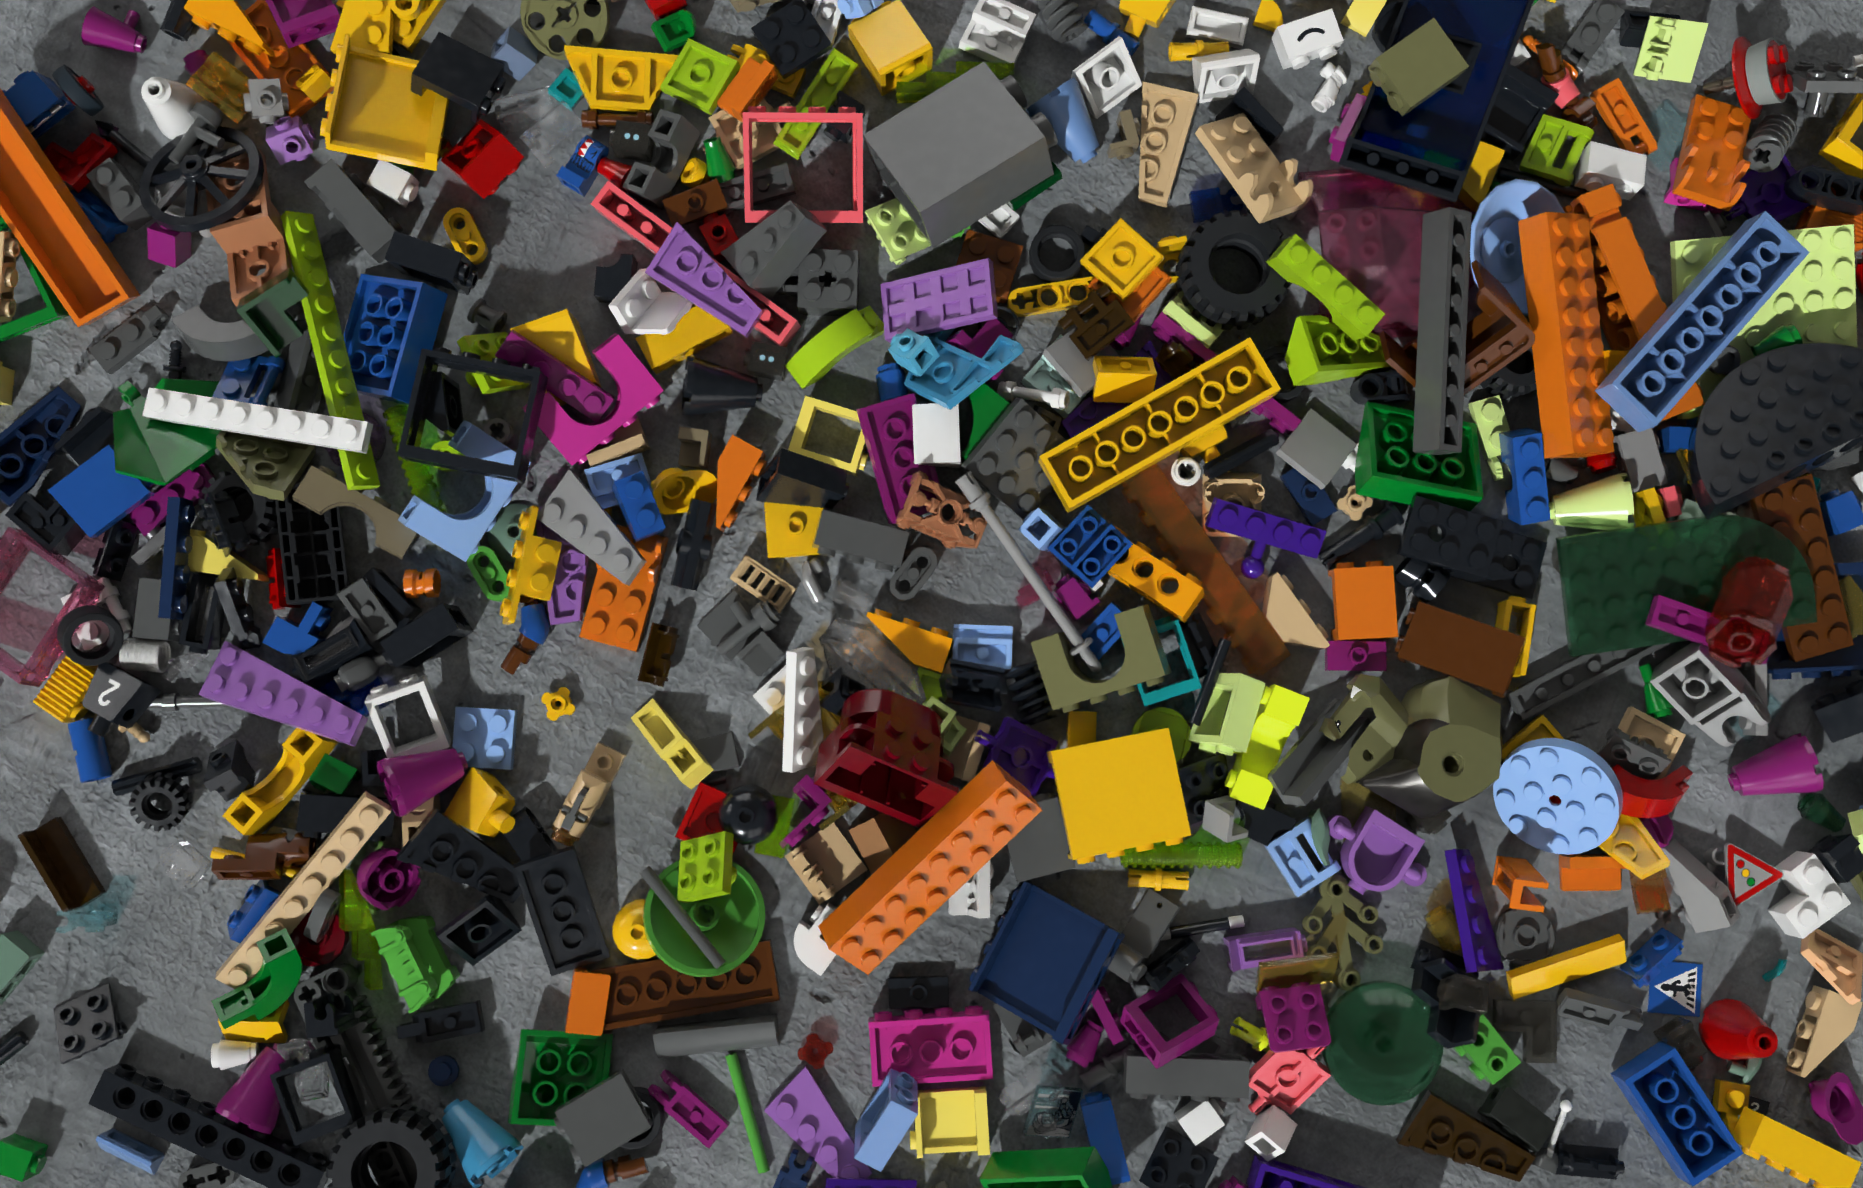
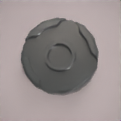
[1493,908,1556,966]

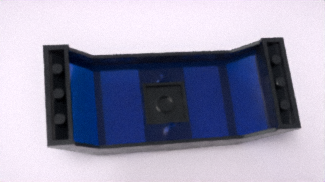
[1338,0,1534,203]

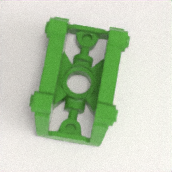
[371,915,460,1013]

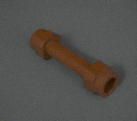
[581,109,654,130]

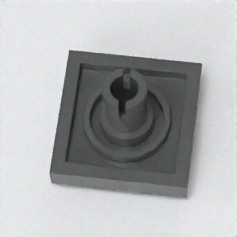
[1786,62,1863,117]

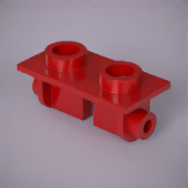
[265,548,301,610]

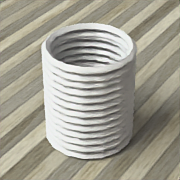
[119,637,171,673]

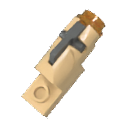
[551,742,626,846]

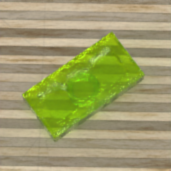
[754,794,795,858]

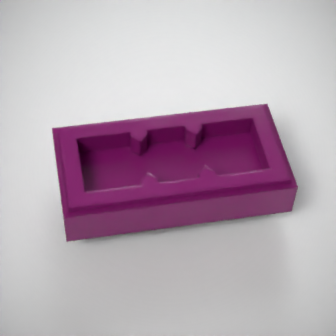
[1325,641,1387,671]

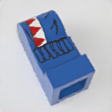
[556,135,609,197]

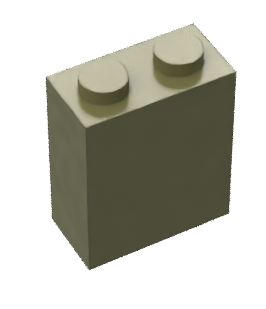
[1368,18,1469,117]

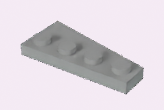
[537,469,647,586]

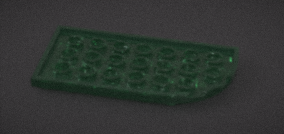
[1556,514,1817,657]

